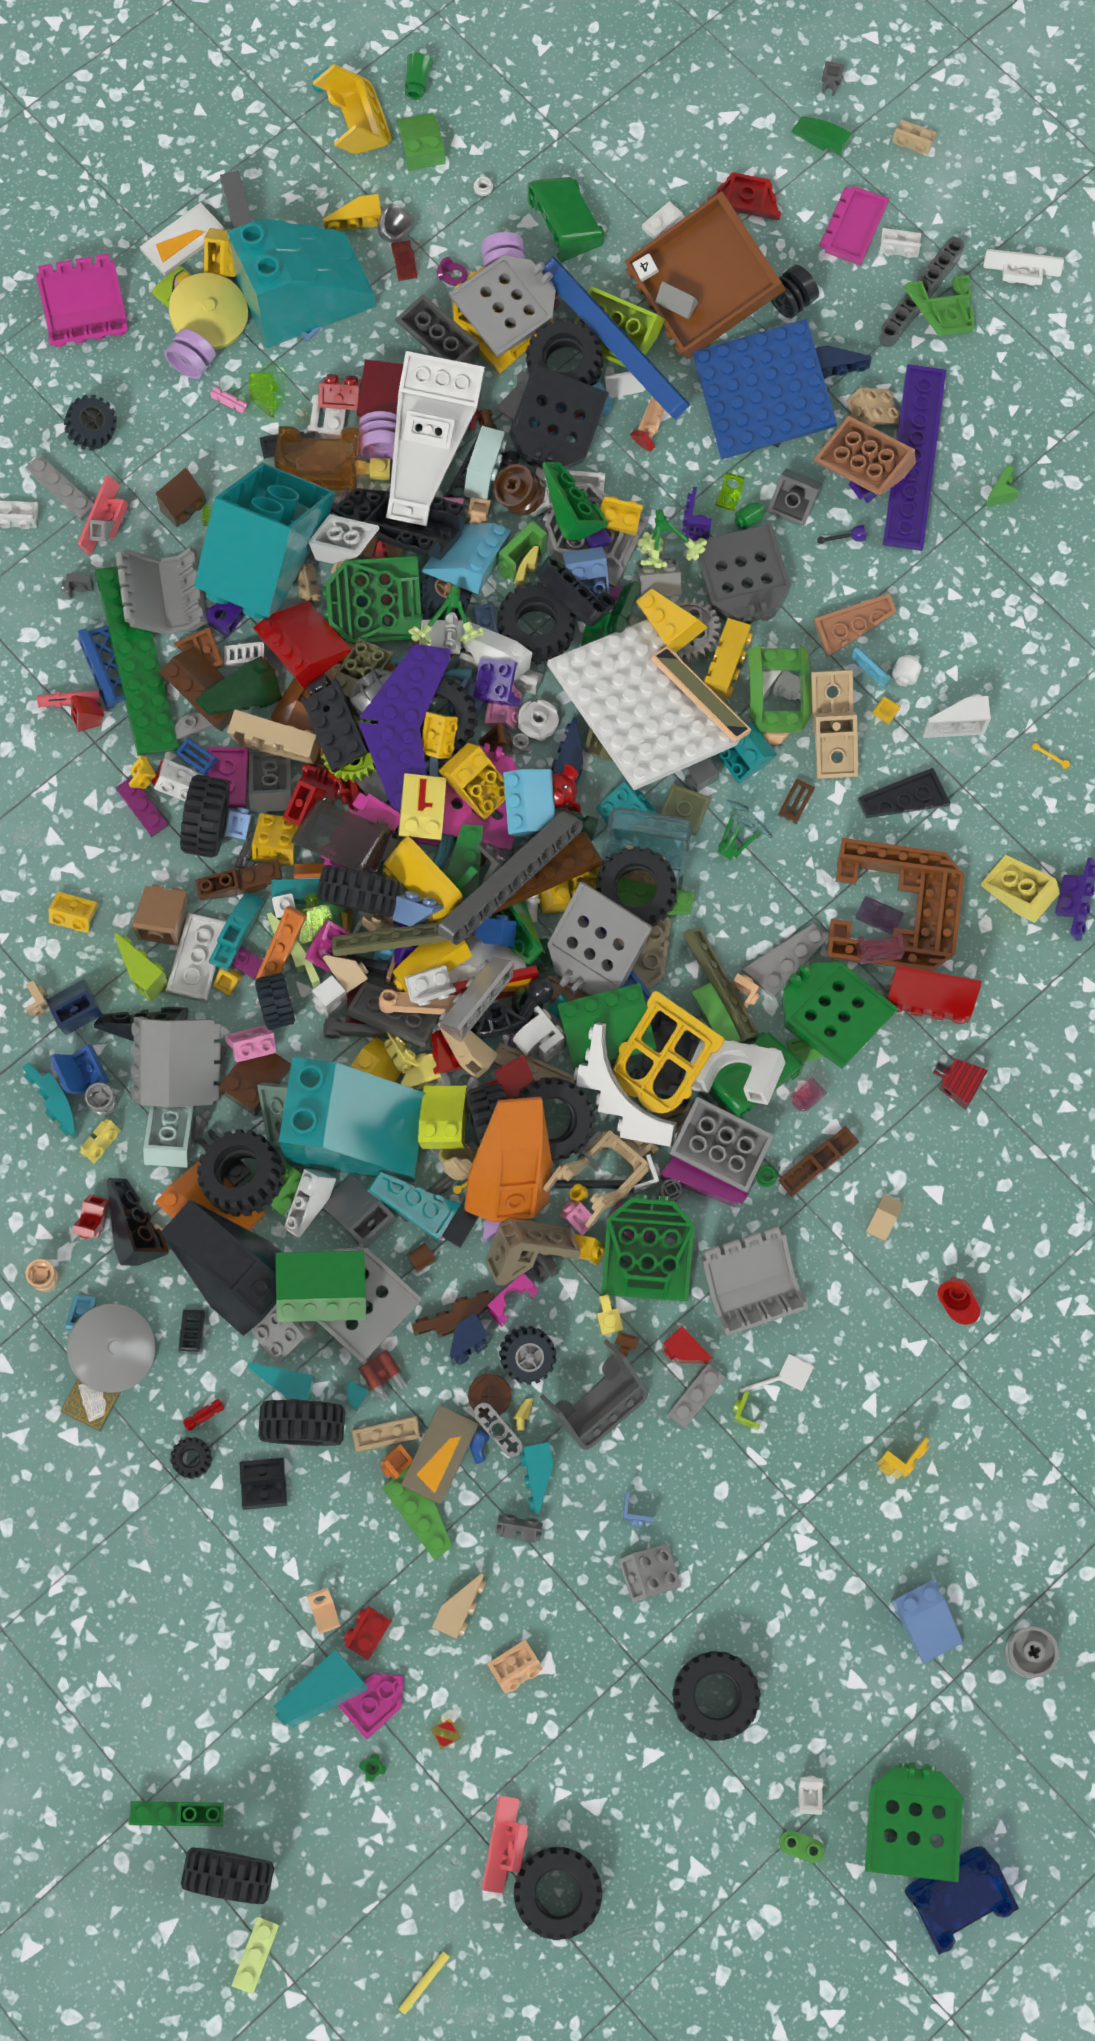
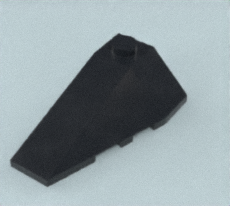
[93,1007,189,1041]
[107,1178,169,1266]

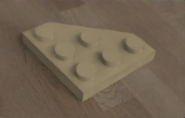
[618,916,671,990]

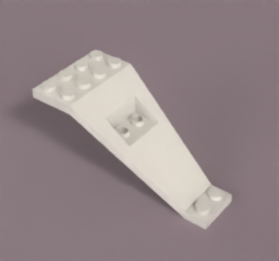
[386,351,485,526]

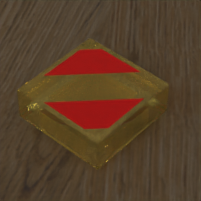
[431,1718,461,1750]

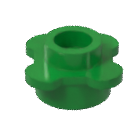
[359,1754,386,1782]

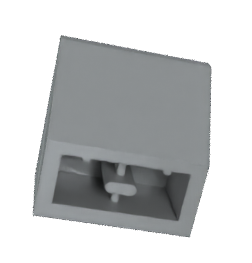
[636,557,682,597]

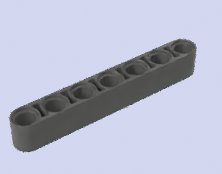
[879,237,964,347]

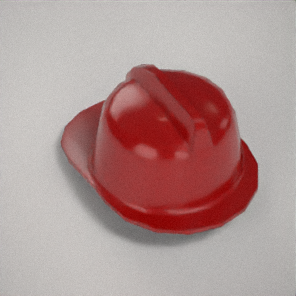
[937,1276,981,1325]

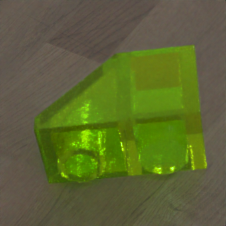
[249,372,278,418]

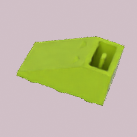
[114,933,168,1003]

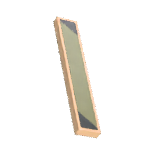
[651,646,751,743]

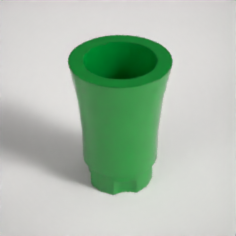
[405,53,433,100]

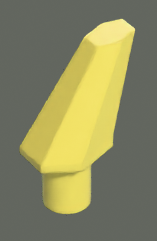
[512,1398,534,1431]

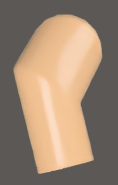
[762,733,790,745]

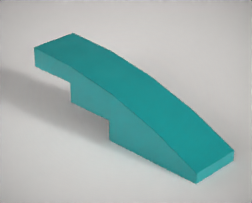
[272,879,332,906]

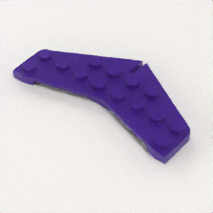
[358,644,451,811]

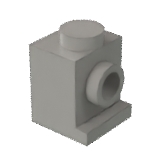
[773,670,801,701]

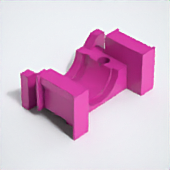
[487,1273,539,1327]

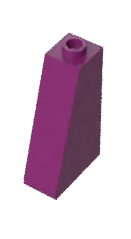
[660,1157,749,1207]

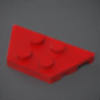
[707,172,781,220]

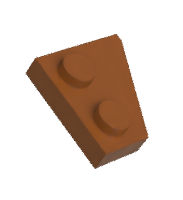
[174,627,225,669]

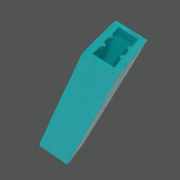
[274,1650,369,1728]

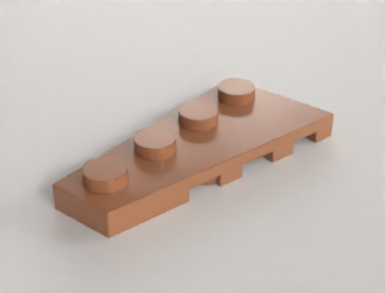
[813,593,897,658]

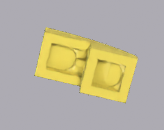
[515,546,539,588]

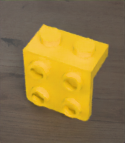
[877,1437,930,1480]

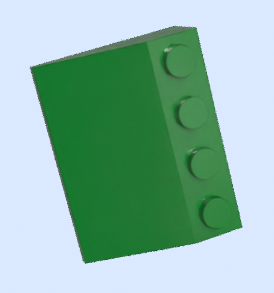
[557,983,656,1071]
[276,1250,366,1322]

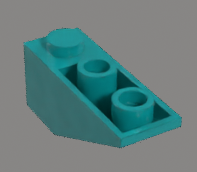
[520,1442,554,1515]

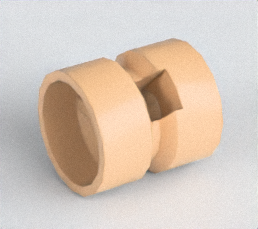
[25,1259,59,1292]

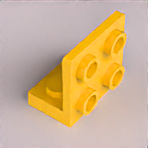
[252,813,300,866]

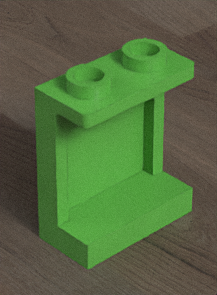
[499,521,547,582]

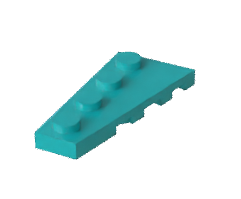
[367,1172,461,1240]

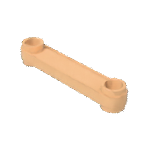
[379,989,457,1015]

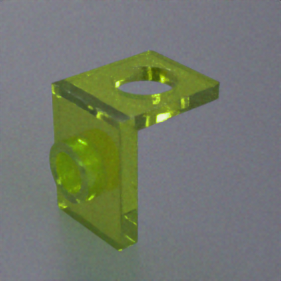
[715,472,745,511]

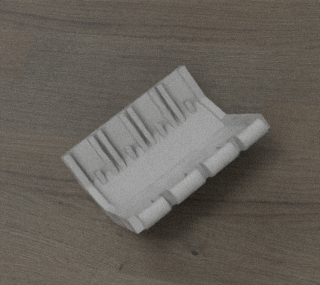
[116,547,207,635]
[131,1017,221,1107]
[700,1226,808,1336]

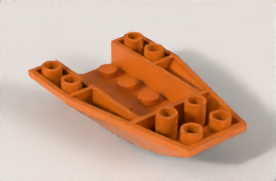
[464,1097,553,1222]

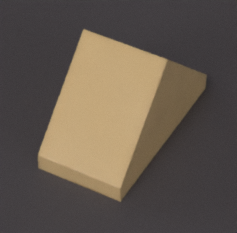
[866,1194,903,1242]

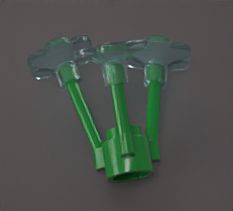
[717,799,773,861]

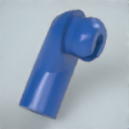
[469,1430,490,1464]

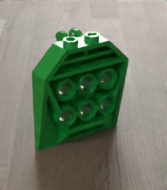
[323,555,422,643]
[782,962,898,1069]
[601,1194,694,1301]
[864,1762,963,1882]

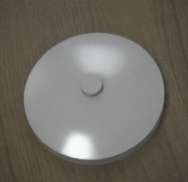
[67,1304,155,1393]

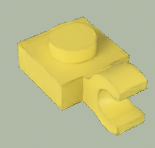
[356,458,390,480]
[597,1295,623,1336]

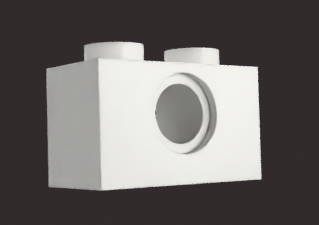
[312,975,347,1018]

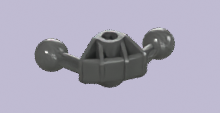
[348,668,392,716]

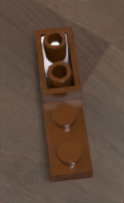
[196,859,283,900]
[412,1290,495,1338]

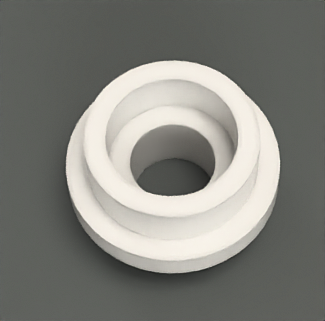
[474,177,493,196]

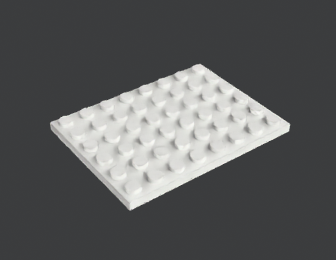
[547,619,739,790]

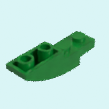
[129,1801,224,1827]

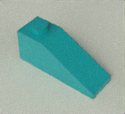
[248,1362,315,1401]

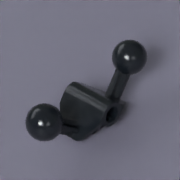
[471,977,554,1040]

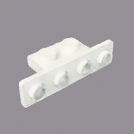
[983,249,1064,286]

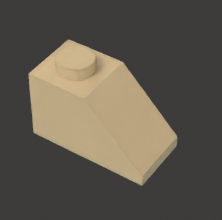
[322,954,369,993]

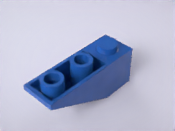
[472,915,517,947]

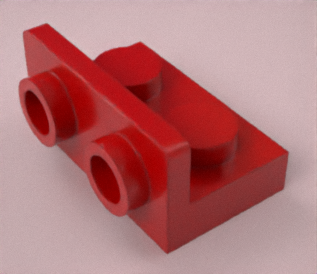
[343,1606,392,1661]

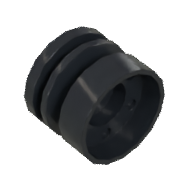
[771,264,819,319]

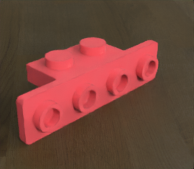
[78,476,128,554]
[482,1795,528,1894]

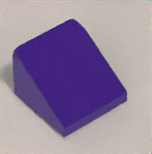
[586,528,612,548]

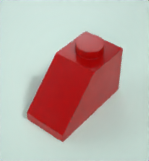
[71,695,104,732]
[283,780,327,826]
[662,1326,712,1364]

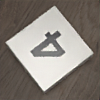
[632,253,659,282]

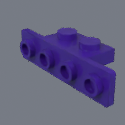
[1055,857,1095,941]

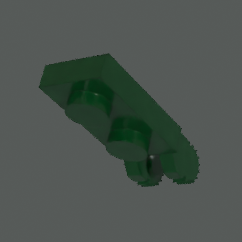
[606,581,641,635]

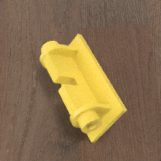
[384,1032,420,1073]
[79,1119,121,1164]

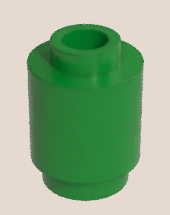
[734,502,765,530]

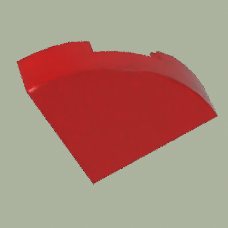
[630,430,655,452]

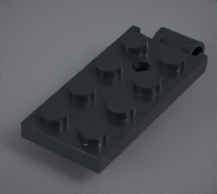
[300,674,370,773]

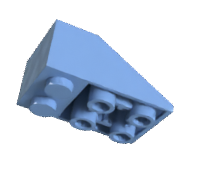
[562,547,611,617]

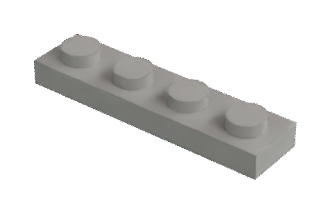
[25,454,94,521]

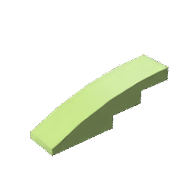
[267,912,321,989]

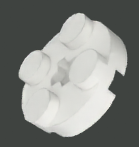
[518,700,559,741]

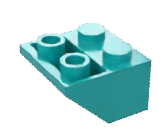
[717,723,777,783]

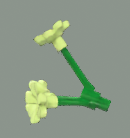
[637,509,707,568]
[408,585,484,646]

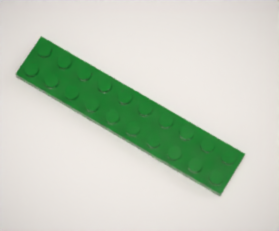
[95,567,179,756]

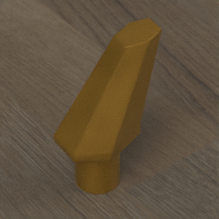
[339,908,354,933]

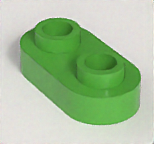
[779,1831,825,1863]

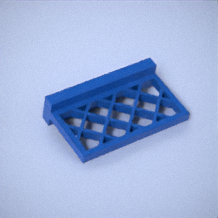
[78,626,125,710]

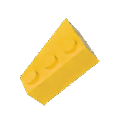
[636,588,707,653]

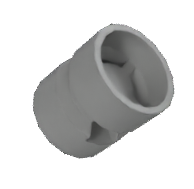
[85,1083,117,1117]

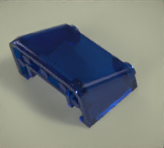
[904,1846,1019,1955]

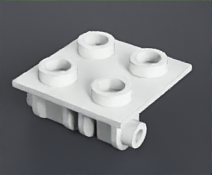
[420,612,463,654]

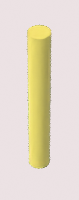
[398,1951,450,2015]

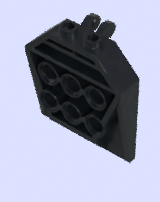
[509,363,609,469]

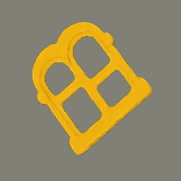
[613,991,725,1113]

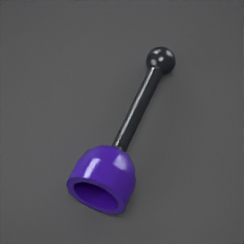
[817,525,866,544]

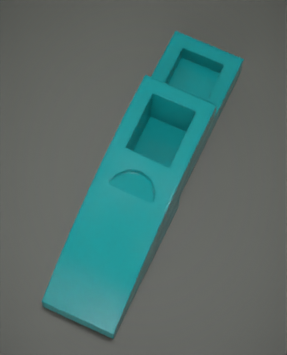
[209,892,265,972]
[22,1062,78,1139]

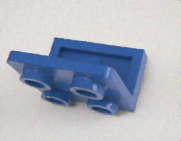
[50,1044,109,1094]

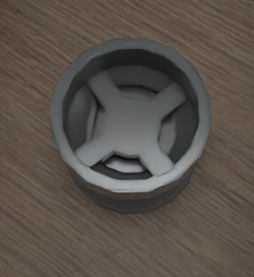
[660,1179,682,1203]

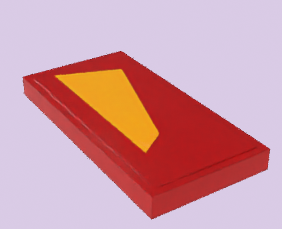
[453,966,538,1000]

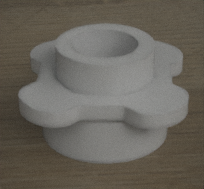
[510,733,532,754]

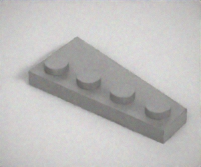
[742,924,829,999]

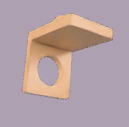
[306,1588,341,1634]

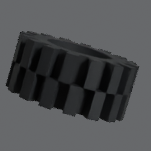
[170,1437,212,1479]

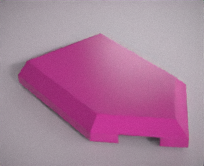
[338,1673,403,1739]

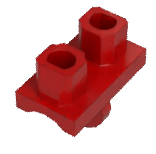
[334,778,367,810]

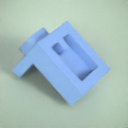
[226,807,254,840]

